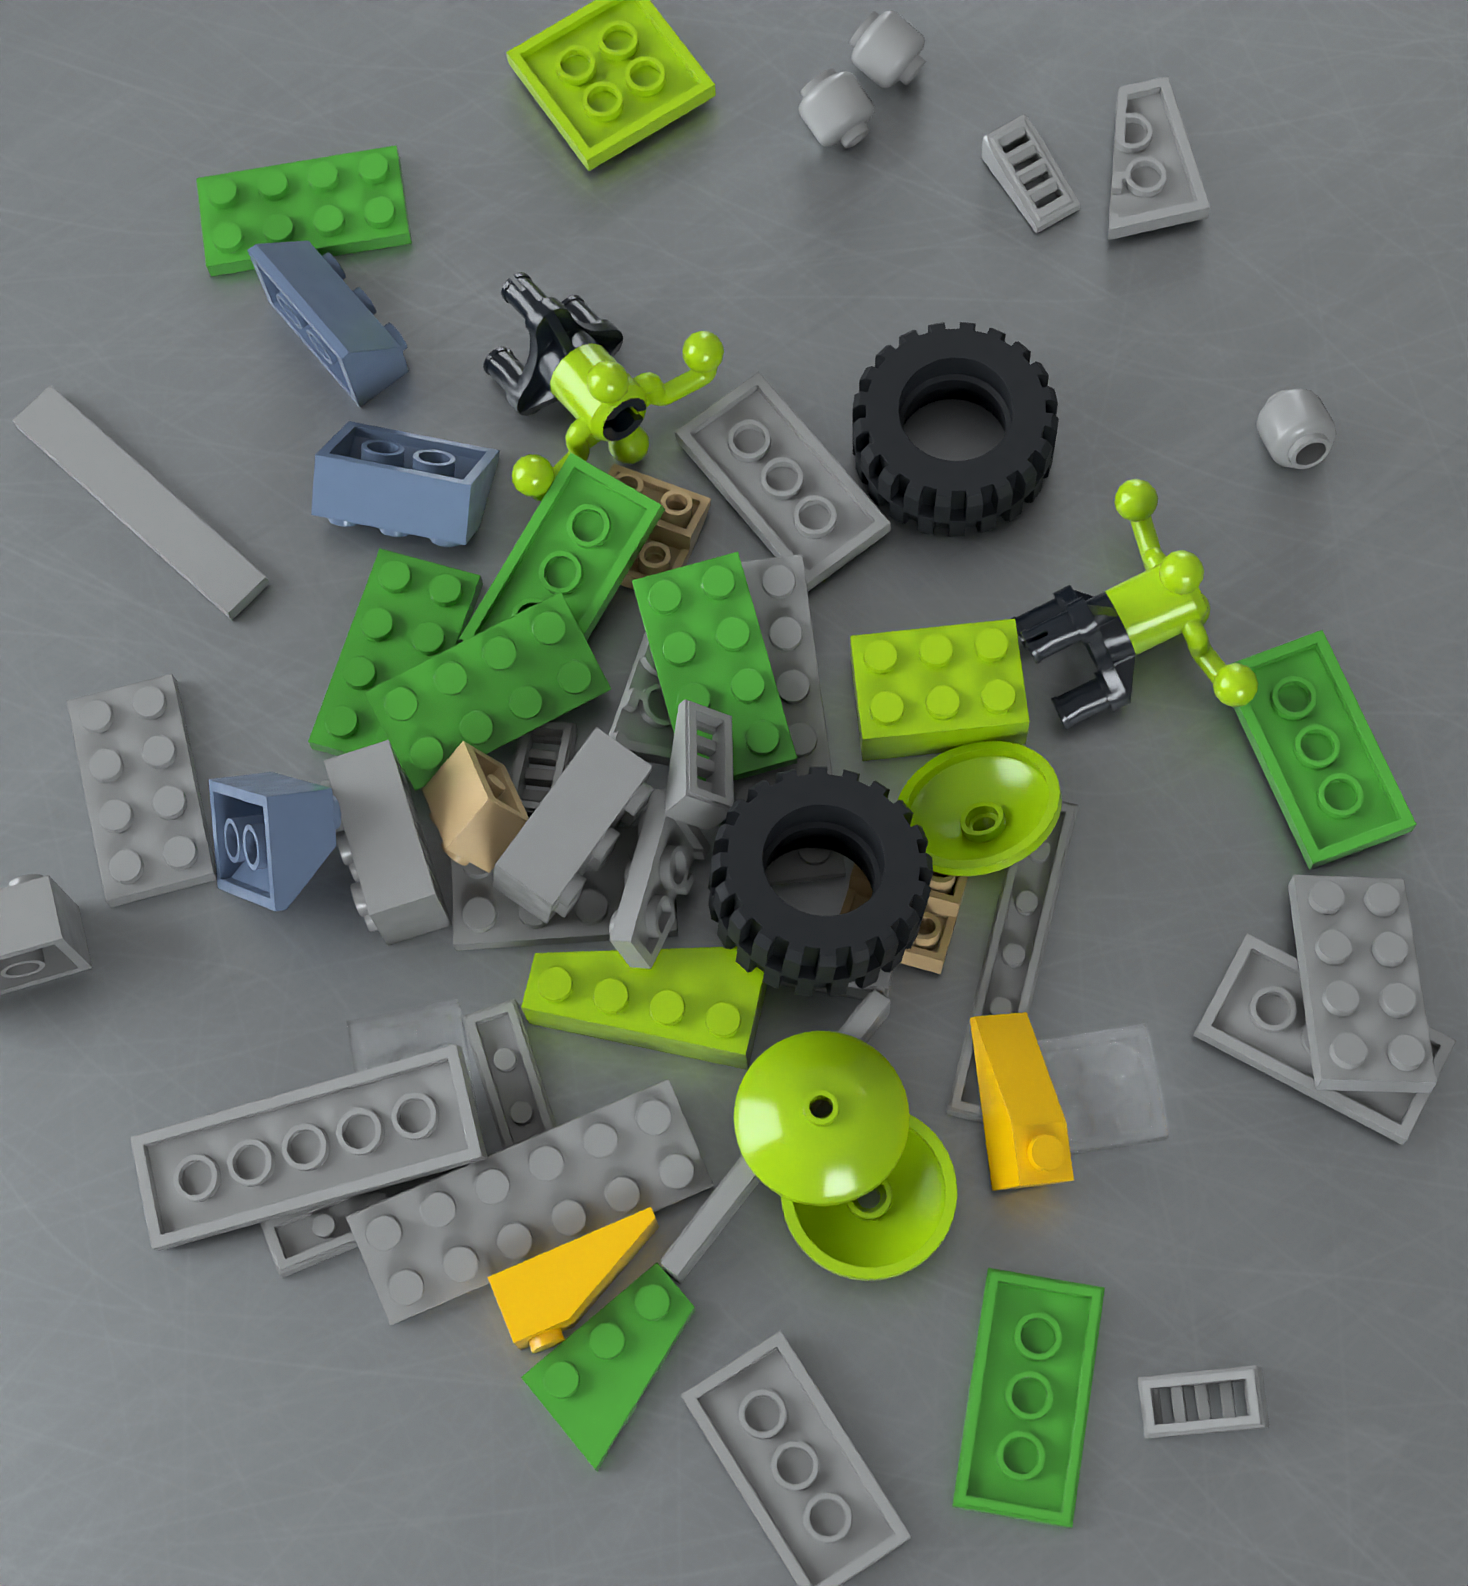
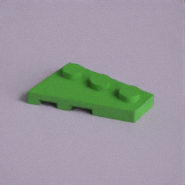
[521,1262,696,1472]

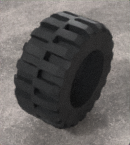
[852,322,1059,537]
[708,766,933,997]

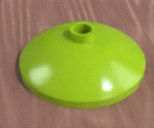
[897,741,1062,876]
[734,1031,909,1206]
[781,1112,957,1281]

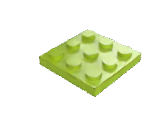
[506,0,716,171]

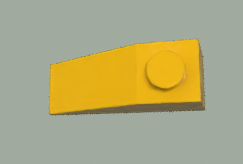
[970,1012,1074,1191]
[488,1207,659,1353]

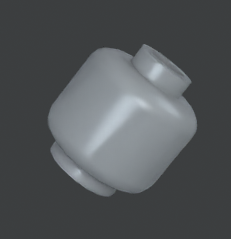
[849,11,926,88]
[799,68,874,149]
[1256,388,1337,469]

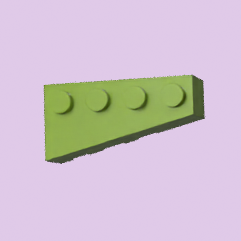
[521,946,768,1070]

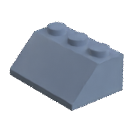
[247,240,409,407]
[311,421,500,547]
[209,772,341,912]

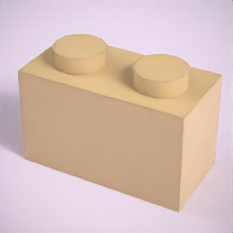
[422,741,529,873]

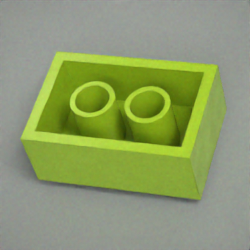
[850,618,1030,761]

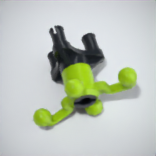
[483,272,724,501]
[1010,478,1258,730]

